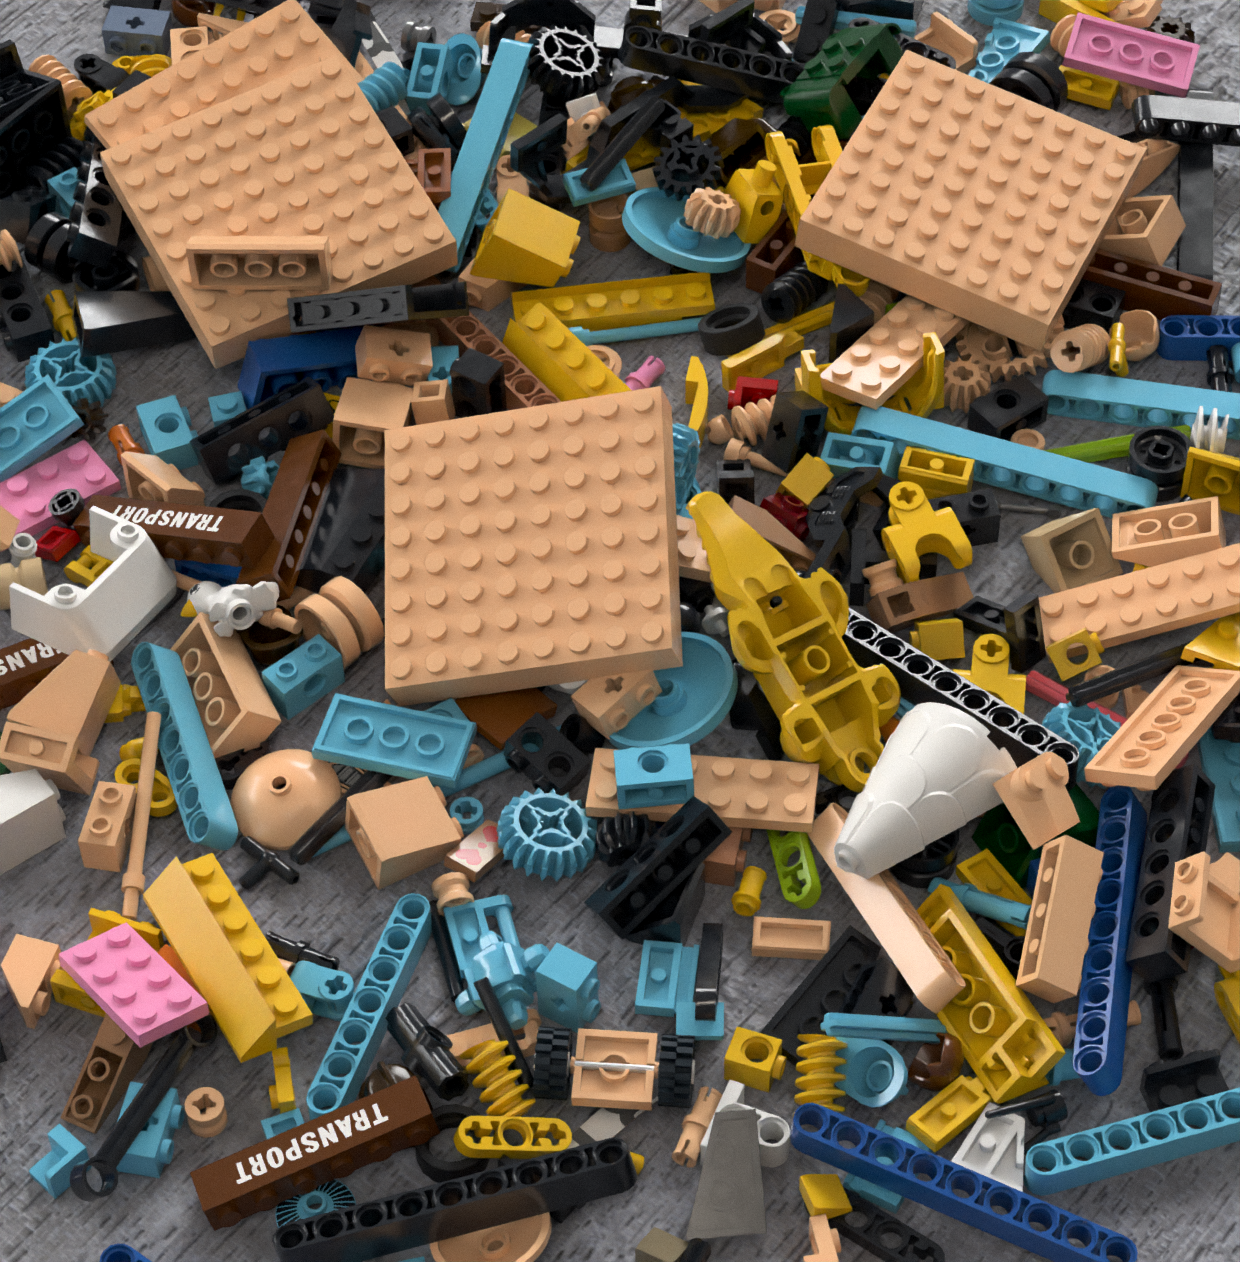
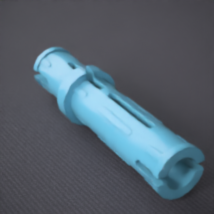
[928,877,1031,930]

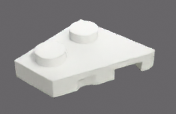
[952,1102,1025,1192]

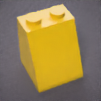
[469,188,581,287]

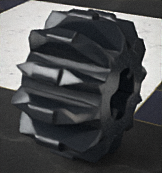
[595,811,658,867]

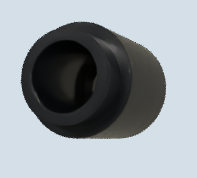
[679,576,715,613]

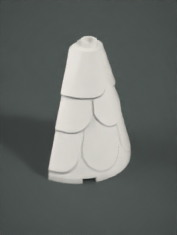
[834,702,1017,879]

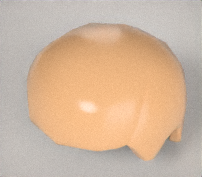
[1109,309,1160,361]

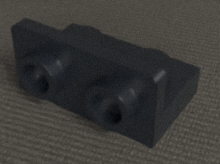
[1140,1049,1229,1112]

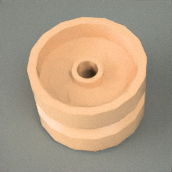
[294,576,385,669]

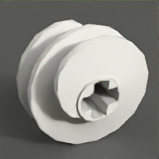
[1190,406,1230,453]

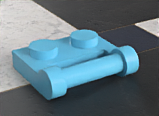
[443,895,525,979]

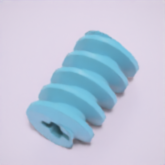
[357,61,408,113]

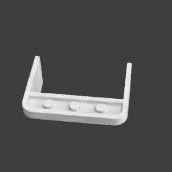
[9,505,177,661]

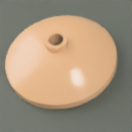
[231,749,342,850]
[430,1212,552,1262]

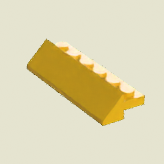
[510,272,715,332]
[502,301,632,402]
[143,853,313,1063]
[916,884,1066,1104]

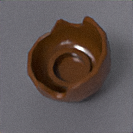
[171,0,216,27]
[908,1032,964,1092]

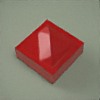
[35,526,81,562]

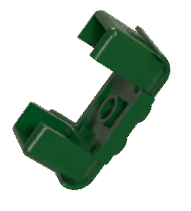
[780,23,904,140]

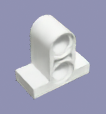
[700,1079,790,1167]

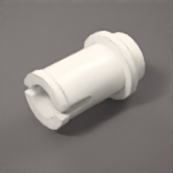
[9,533,37,568]

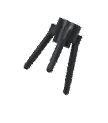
[985,1089,1068,1156]

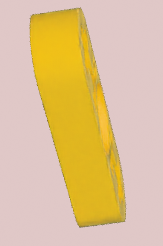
[454,1116,572,1159]

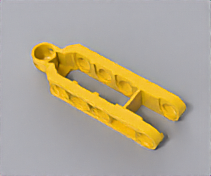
[765,125,870,297]

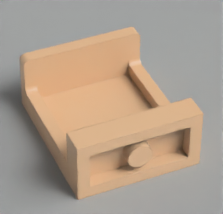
[914,11,978,73]
[0,721,100,796]
[1168,851,1240,973]

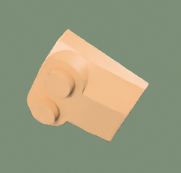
[993,752,1080,850]

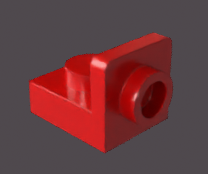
[727,376,778,410]

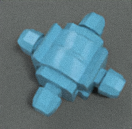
[455,931,550,1030]

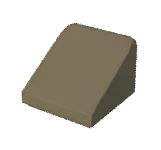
[635,1227,689,1262]

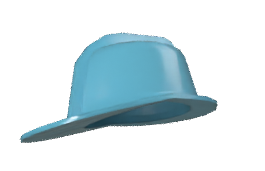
[445,33,487,106]
[835,1037,909,1108]

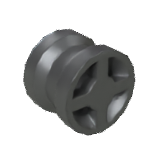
[401,20,437,52]

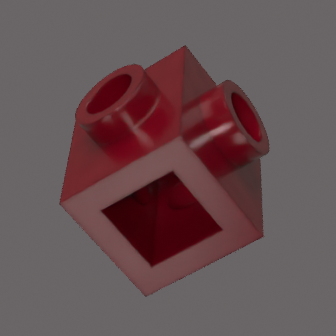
[760,492,810,542]

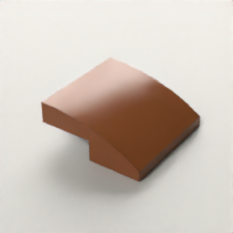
[405,148,451,205]
[455,687,558,750]

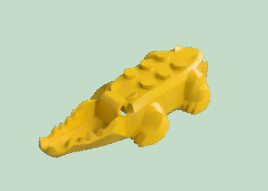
[686,491,901,793]

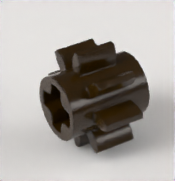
[71,398,109,441]

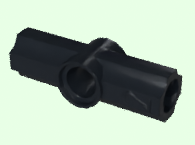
[385,1002,469,1101]

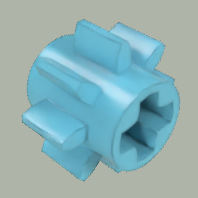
[241,456,280,500]

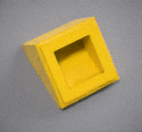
[799,1174,852,1219]

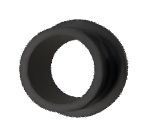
[559,714,605,754]

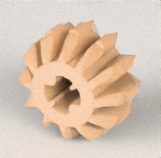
[683,187,741,239]
[944,356,991,413]

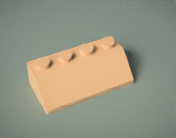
[186,235,331,290]
[170,612,281,758]

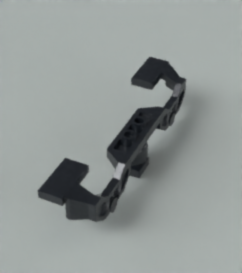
[103,0,373,68]
[480,0,792,103]
[510,0,766,204]
[726,467,903,761]

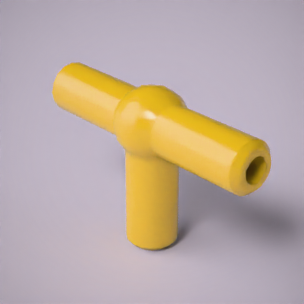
[1107,323,1129,377]

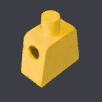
[723,160,784,244]

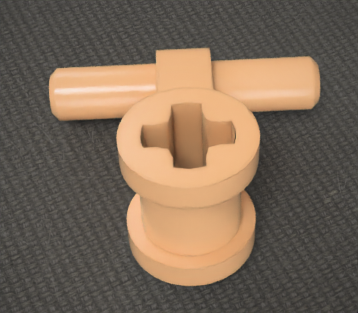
[562,107,607,160]

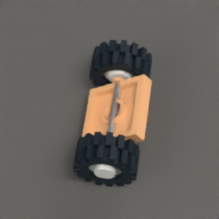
[533,1026,695,1111]

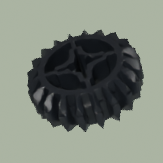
[526,24,607,102]

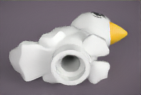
[181,581,279,637]

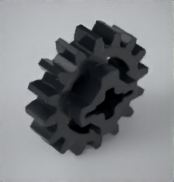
[652,135,725,201]

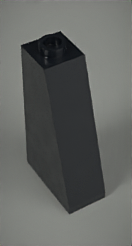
[72,291,197,357]

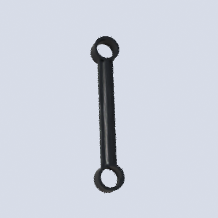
[70,1013,218,1202]

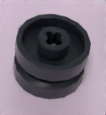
[989,52,1068,112]

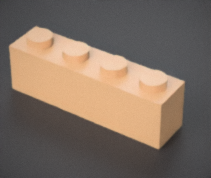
[1015,835,1104,1003]

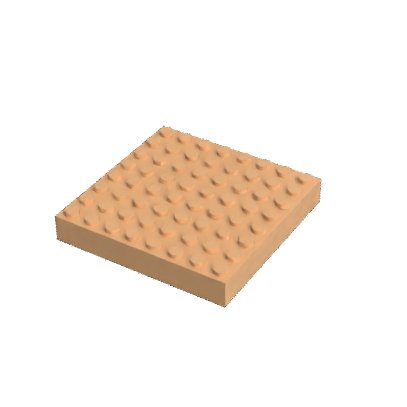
[795,50,1146,351]
[100,54,458,369]
[385,386,683,706]

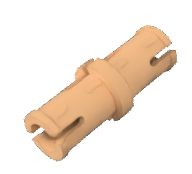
[672,1086,722,1168]

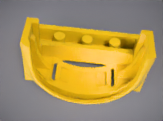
[795,332,945,435]

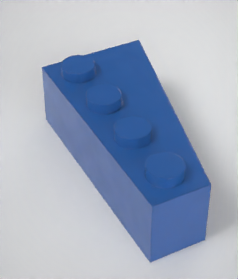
[238,325,375,410]

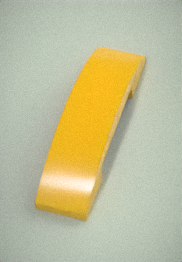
[685,356,708,449]

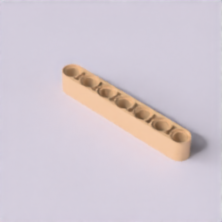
[807,802,966,1014]

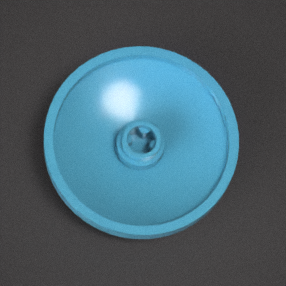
[622,187,751,273]
[608,632,738,750]

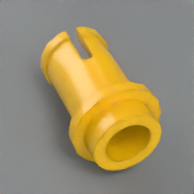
[731,866,767,917]

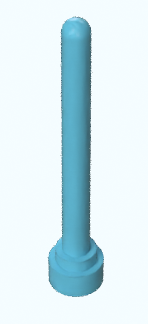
[568,317,703,346]

